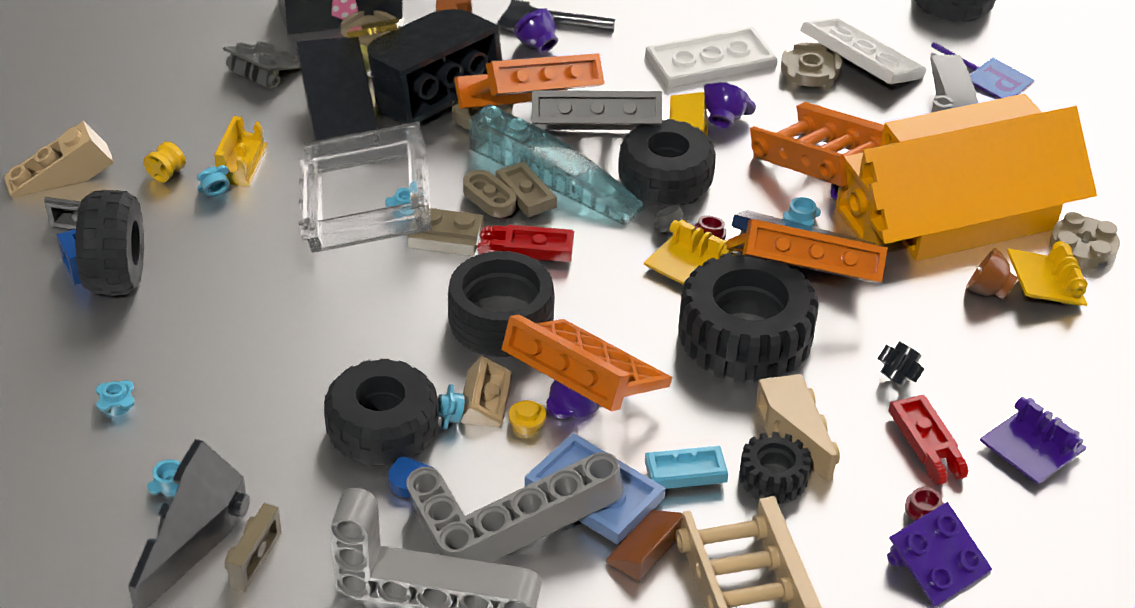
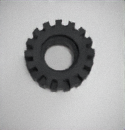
[739,432,811,504]

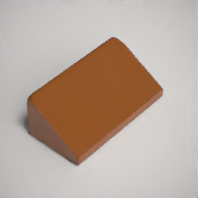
[606,510,682,582]

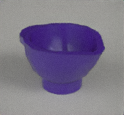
[514,8,559,54]
[703,82,757,129]
[546,380,600,419]

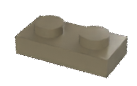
[496,161,557,217]
[224,503,281,593]

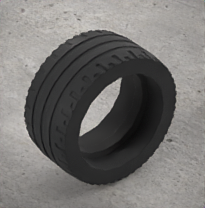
[448,251,555,357]

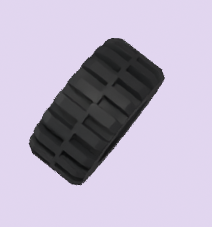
[678,252,819,383]

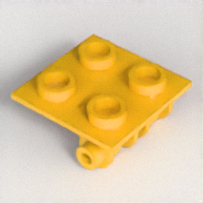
[643,219,737,285]
[1006,241,1088,307]

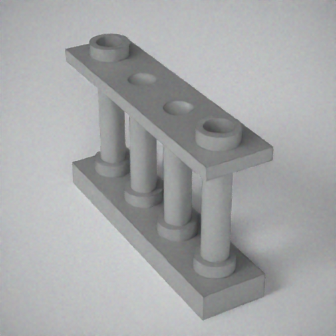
[532,90,662,131]

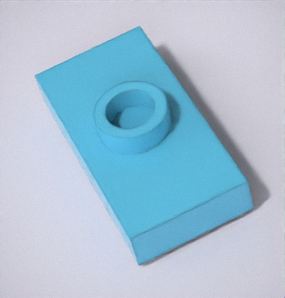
[644,445,729,489]

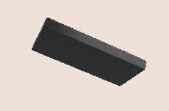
[296,36,380,153]

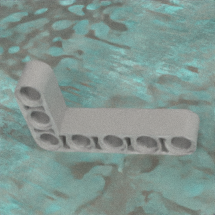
[406,452,623,563]
[330,488,542,608]

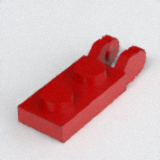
[477,225,575,262]
[888,394,969,485]

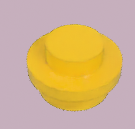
[509,400,546,435]

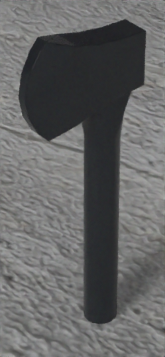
[497,0,616,31]

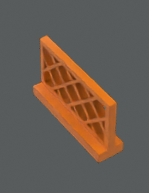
[726,219,888,283]
[501,314,672,411]

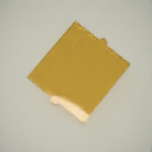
[346,18,405,38]

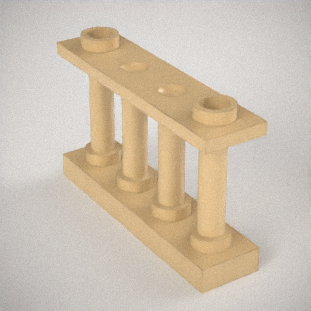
[676,496,822,608]

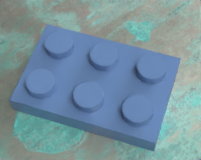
[524,433,666,545]

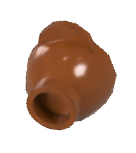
[965,248,1018,300]

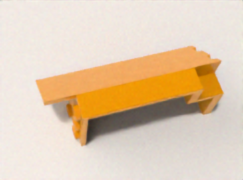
[835,93,1098,261]

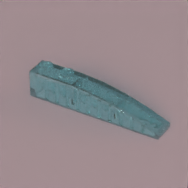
[469,104,644,226]

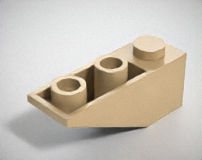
[4,120,114,198]
[755,374,840,481]

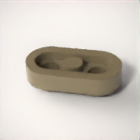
[463,170,516,218]

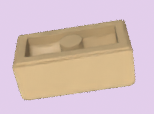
[460,355,512,427]

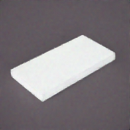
[800,17,927,84]
[645,26,778,88]

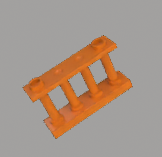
[454,53,605,109]
[750,102,884,187]

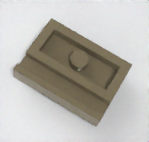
[407,207,484,256]

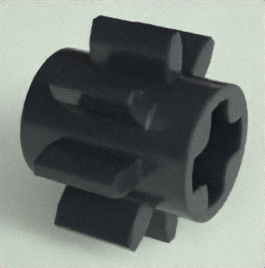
[877,341,925,386]

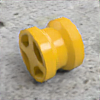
[143,141,186,182]

